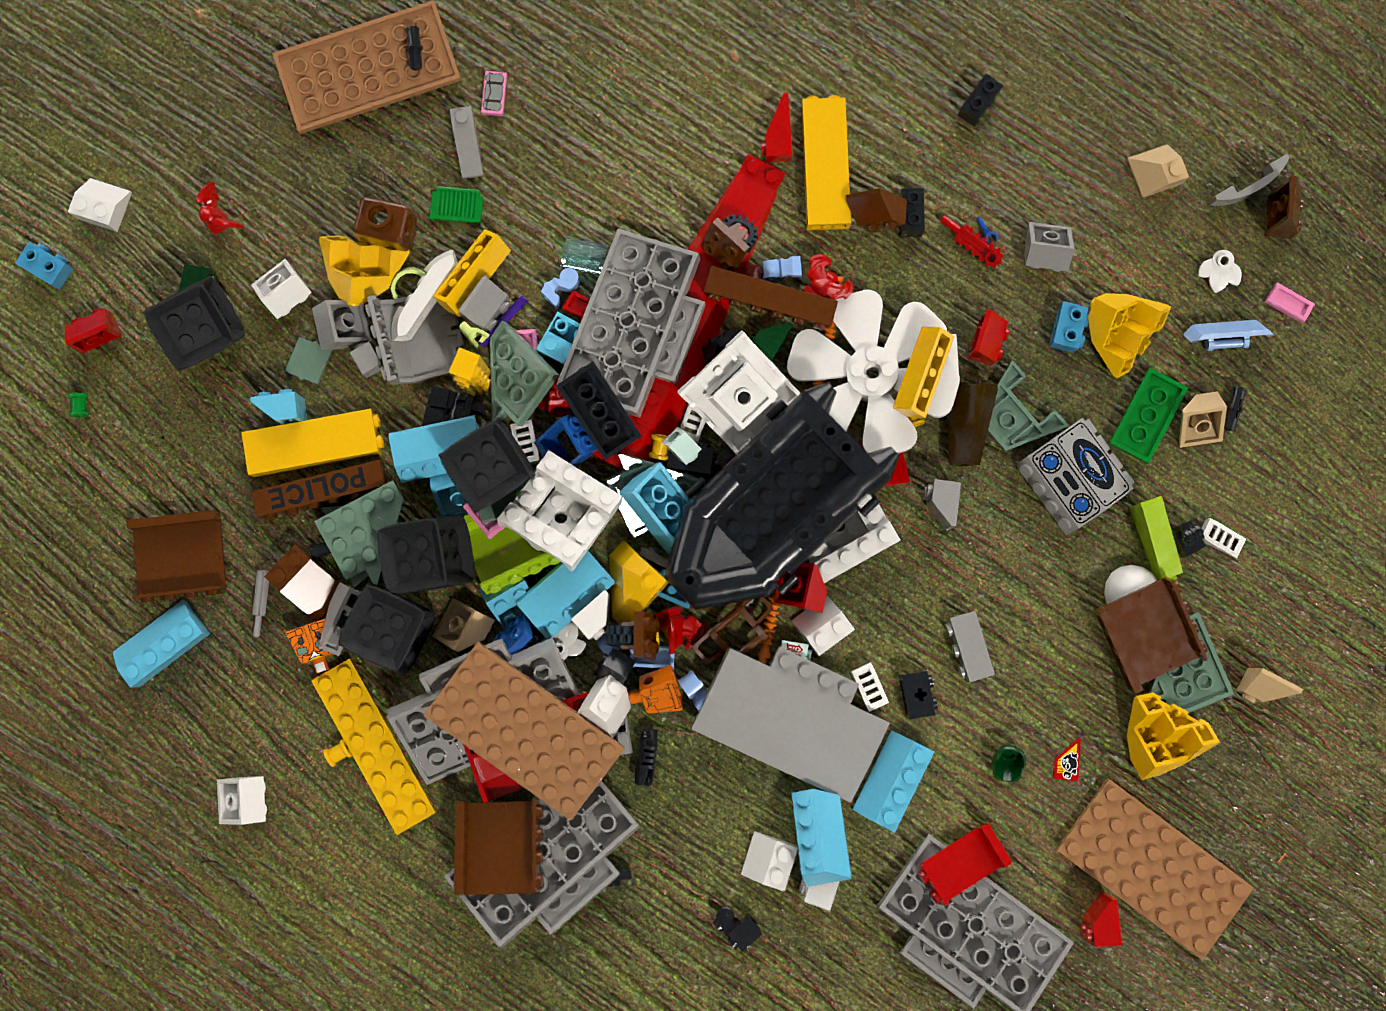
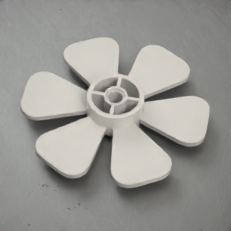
[787,290,960,453]

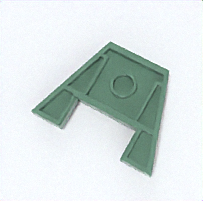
[988,360,1069,452]

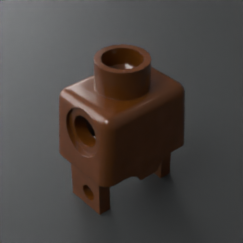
[354,197,417,252]

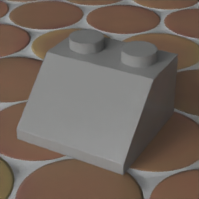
[1024,222,1075,272]
[458,276,510,332]
[312,300,371,350]
[923,479,961,530]

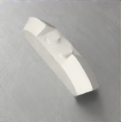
[391,249,458,342]

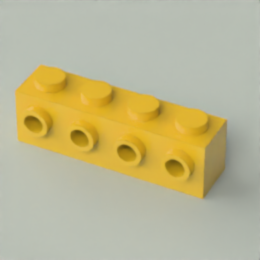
[433,229,511,317]
[893,327,955,418]
[449,347,491,396]

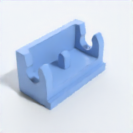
[630,646,675,669]

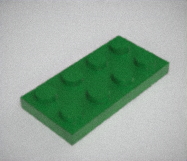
[1108,367,1188,464]

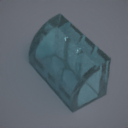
[561,238,609,274]

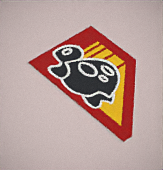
[1053,739,1081,781]

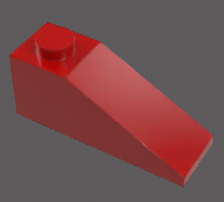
[761,92,792,163]

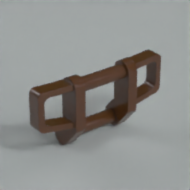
[692,597,773,664]

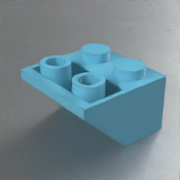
[536,312,580,367]
[250,389,307,425]
[479,577,531,630]

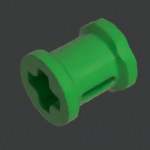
[68,393,89,418]

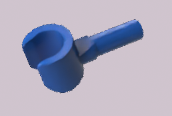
[976,217,998,244]

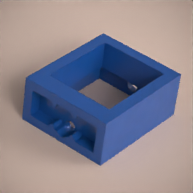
[534,413,598,468]

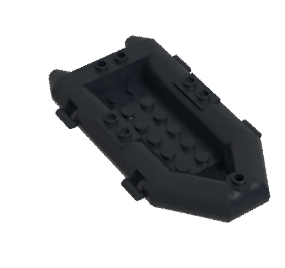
[664,383,899,610]

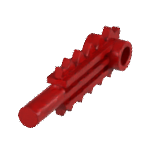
[940,215,1005,269]

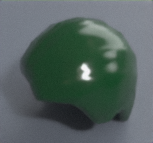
[991,744,1026,782]

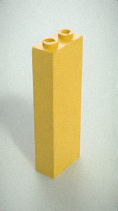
[801,95,851,230]
[241,409,384,477]

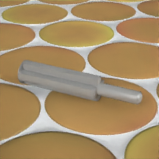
[252,570,269,638]

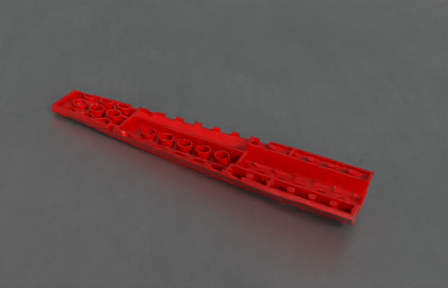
[570,154,786,471]

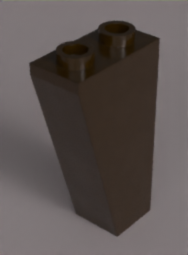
[949,380,998,467]

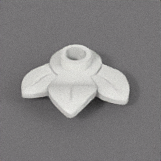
[1198,250,1241,293]
[544,622,586,660]

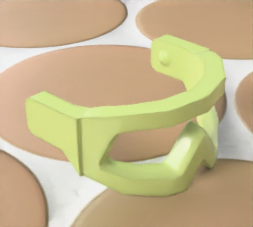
[391,267,426,300]
[459,322,490,348]

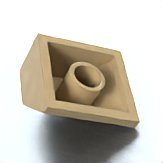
[1127,144,1189,198]
[1179,391,1227,448]
[432,598,495,652]
[1236,668,1303,704]

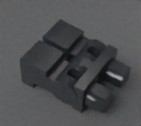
[421,385,487,427]

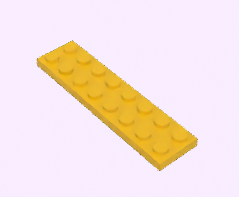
[311,658,437,835]

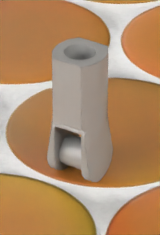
[615,715,633,755]

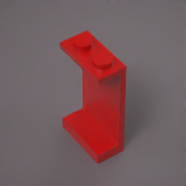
[917,823,1013,906]

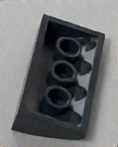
[556,361,642,460]

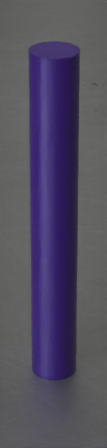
[478,295,528,348]

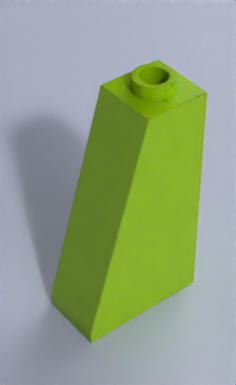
[1129,496,1183,580]

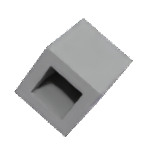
[350,342,384,378]

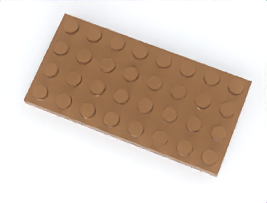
[272,0,461,134]
[424,641,625,821]
[1055,778,1254,960]

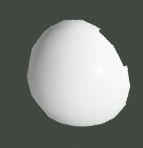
[1104,565,1157,604]

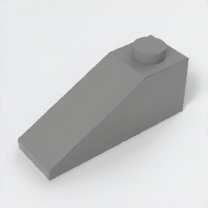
[450,106,484,179]
[318,582,361,656]

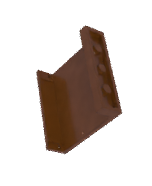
[126,510,227,603]
[1094,577,1208,694]
[454,799,544,896]

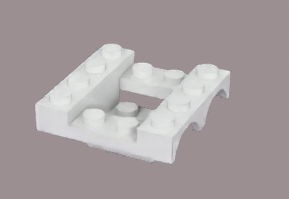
[677,330,800,454]
[497,451,622,572]
[808,495,900,583]

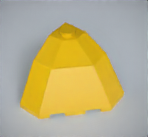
[319,236,410,306]
[1088,293,1171,378]
[609,540,669,625]
[1127,692,1220,780]

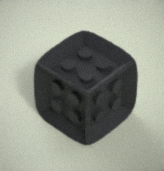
[144,276,245,371]
[438,417,536,513]
[377,516,475,595]
[338,583,436,675]

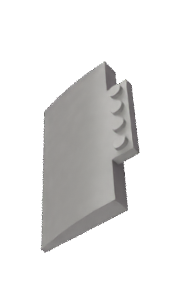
[556,229,706,418]
[387,638,580,785]
[691,646,890,803]
[444,780,640,948]
[876,834,1074,1011]

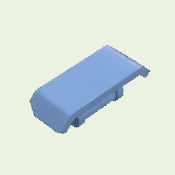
[1183,320,1275,351]

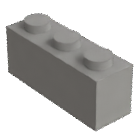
[945,611,995,682]

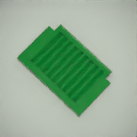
[429,186,484,224]

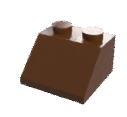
[845,188,907,233]

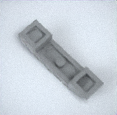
[1208,154,1290,206]

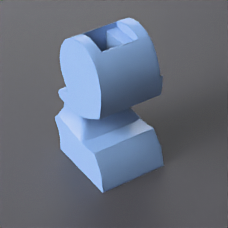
[761,256,802,282]
[541,268,580,310]
[677,670,708,711]

